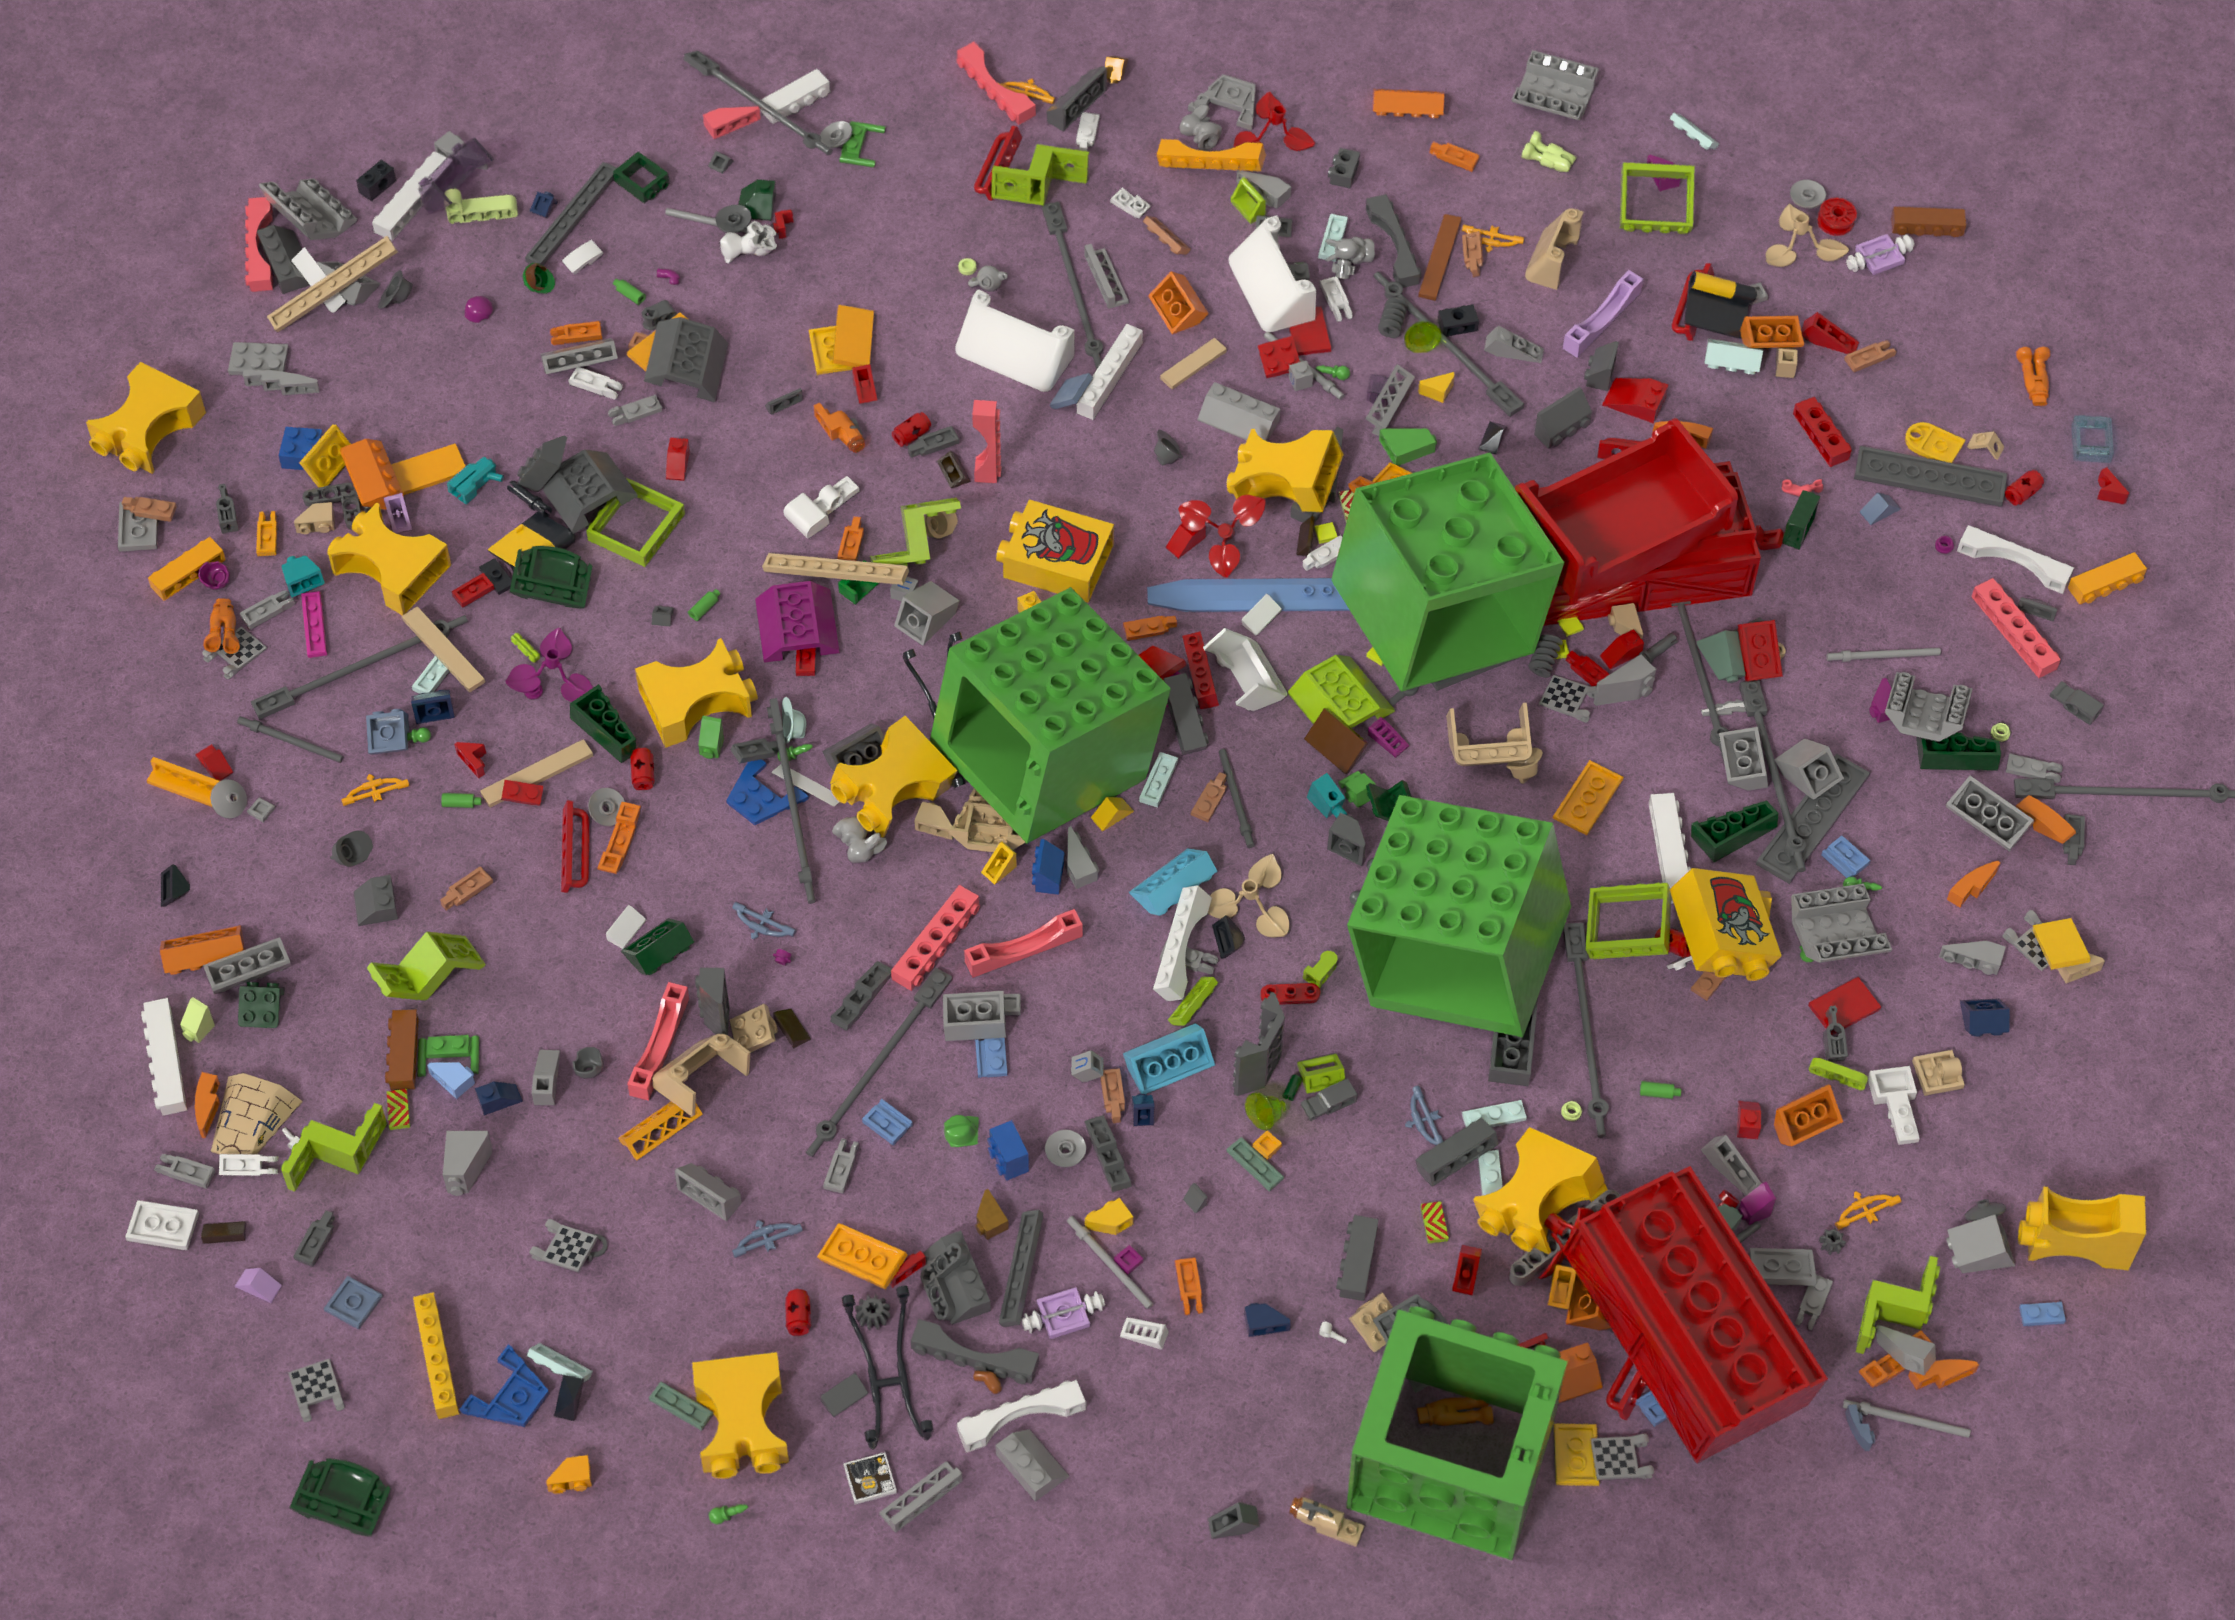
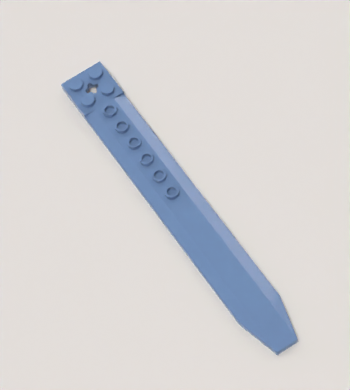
[1147,578,1350,612]

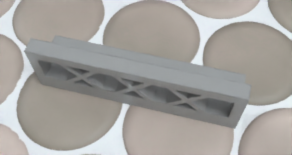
[1084,244,1129,309]
[1365,364,1415,436]
[879,1461,963,1533]

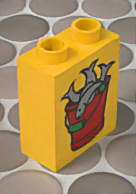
[996,499,1114,603]
[1669,868,1782,981]

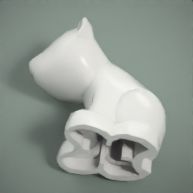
[720,221,777,264]

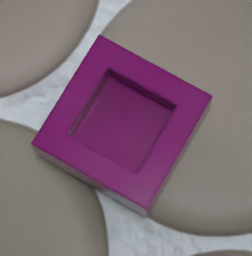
[1114,1245,1143,1275]

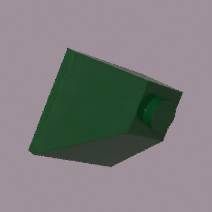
[738,179,776,221]

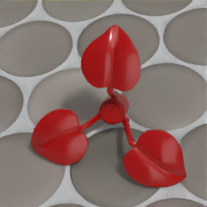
[1233,91,1315,151]
[1178,495,1266,578]
[1538,1208,1594,1279]

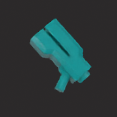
[447,457,504,505]

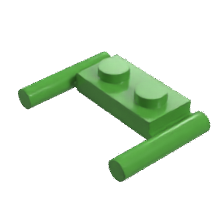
[840,121,886,167]
[417,1035,479,1077]

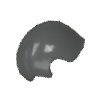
[573,1047,604,1079]

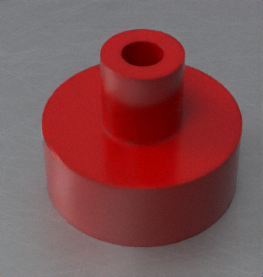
[1718,1189,1739,1208]

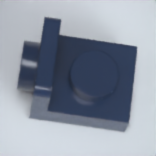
[529,191,558,218]

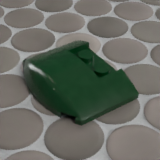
[509,546,593,608]
[289,1459,391,1537]

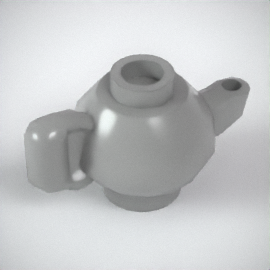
[968,265,1008,291]

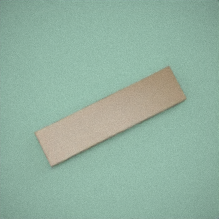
[1160,338,1227,390]

